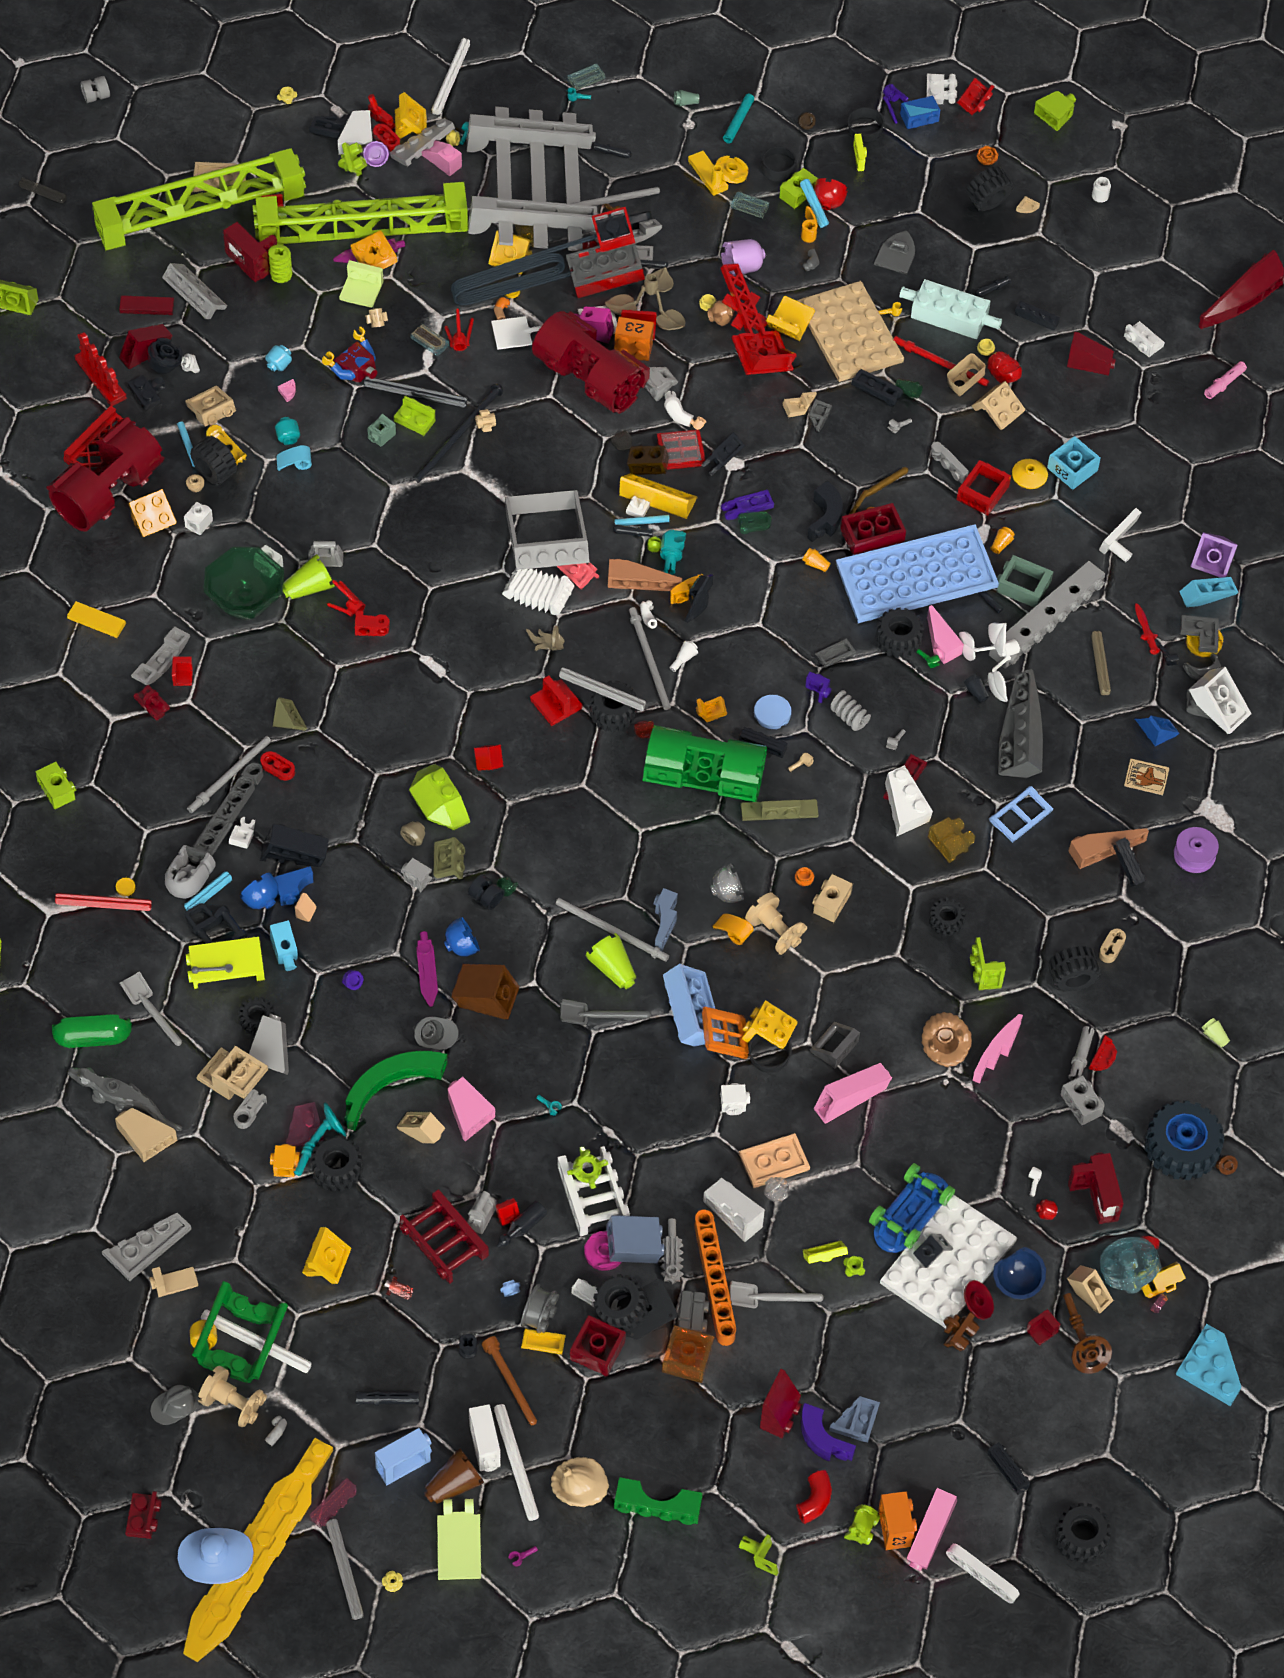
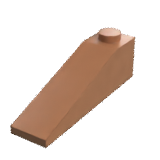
[608,559,682,591]
[1069,828,1149,869]

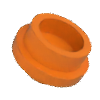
[795,867,814,886]

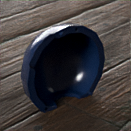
[993,1247,1046,1299]

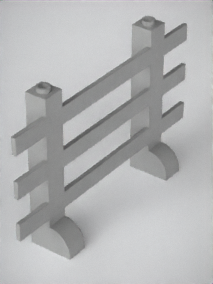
[466,107,598,251]

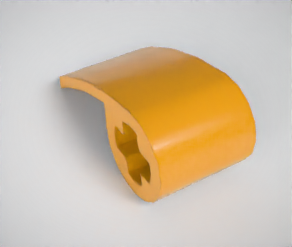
[801,206,818,243]
[713,914,754,945]

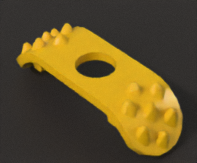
[206,424,247,465]

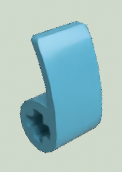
[277,445,312,471]

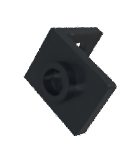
[913,1234,954,1268]

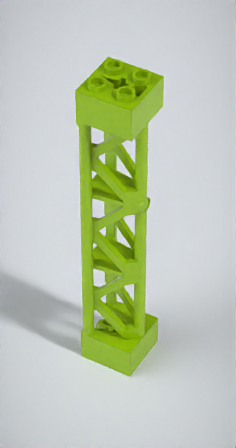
[92,148,306,250]
[253,182,468,245]

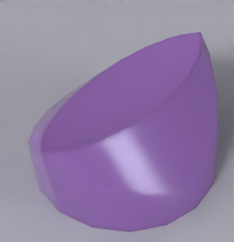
[360,141,390,167]

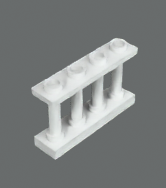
[557,1146,630,1236]

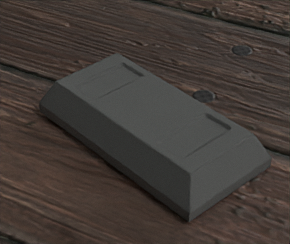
[815,638,856,668]

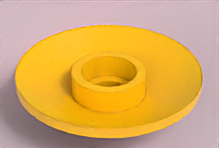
[1012,459,1048,489]

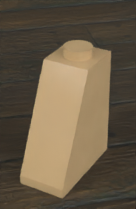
[115,1108,177,1162]

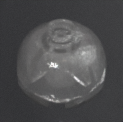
[710,863,745,903]

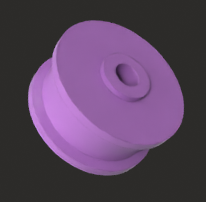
[1174,827,1219,873]

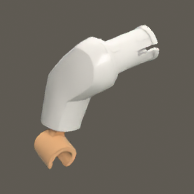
[664,391,706,430]

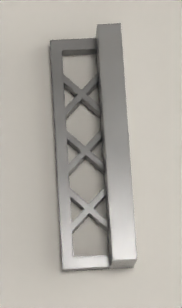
[162,263,227,319]

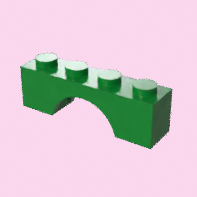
[614,1477,703,1525]

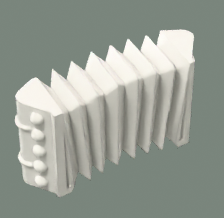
[502,568,574,615]

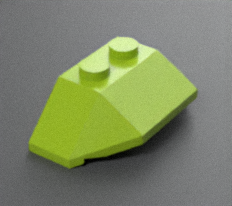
[409,764,470,830]

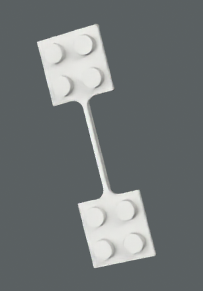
[491,306,617,350]

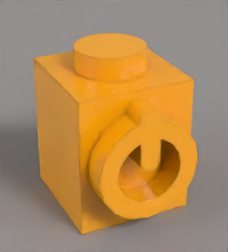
[270,1144,300,1177]

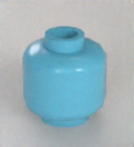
[265,345,292,372]

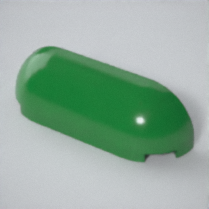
[52,1015,132,1048]

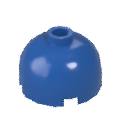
[240,872,278,909]
[444,917,480,957]

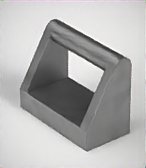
[810,1022,860,1069]

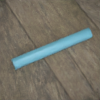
[177,422,195,467]
[614,515,669,526]

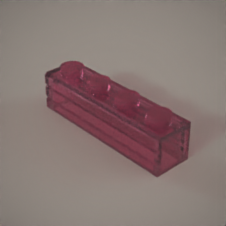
[310,1478,357,1528]

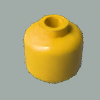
[190,1320,217,1350]

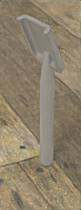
[120,971,182,1046]
[730,1281,824,1308]

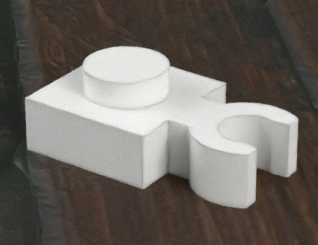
[229,817,255,849]

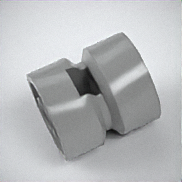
[81,76,110,103]

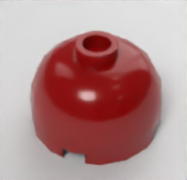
[813,178,848,210]

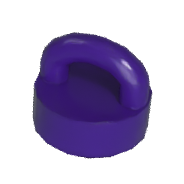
[342,970,364,990]

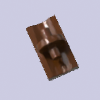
[943,1312,980,1352]

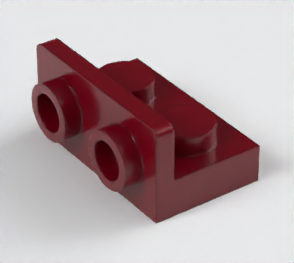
[125,1491,161,1539]

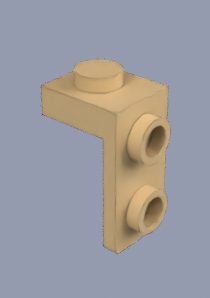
[149,1267,198,1297]

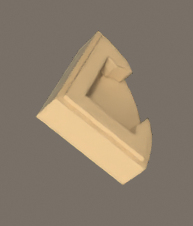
[1016,196,1040,213]

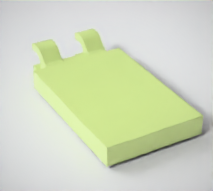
[437,1499,481,1580]

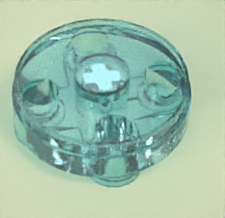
[1100,1237,1162,1294]

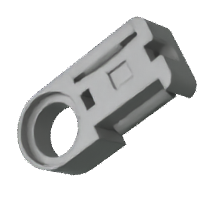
[234,1089,267,1129]

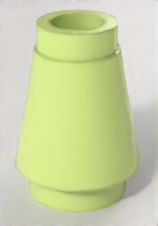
[1202,1018,1230,1048]

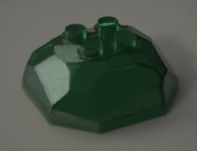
[204,547,284,619]

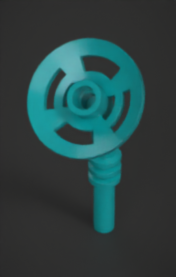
[294,1102,347,1176]

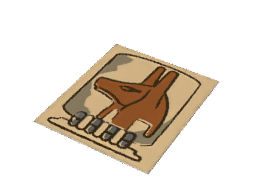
[1124,759,1169,795]

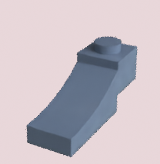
[653,888,678,951]

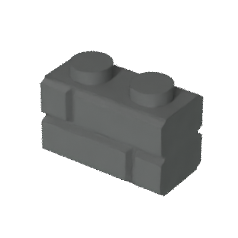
[677,1291,709,1339]

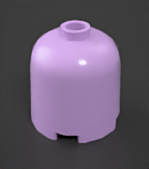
[721,239,765,276]

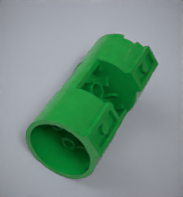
[643,725,767,802]

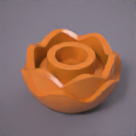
[977,146,998,166]

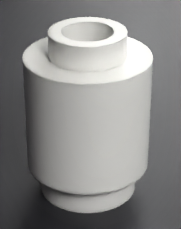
[1092,177,1111,202]

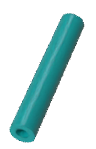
[723,94,754,143]

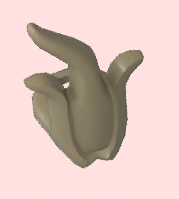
[526,625,565,651]

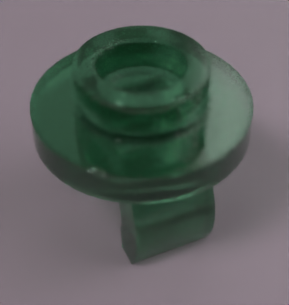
[497,877,518,897]

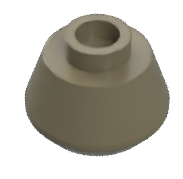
[401,821,425,846]

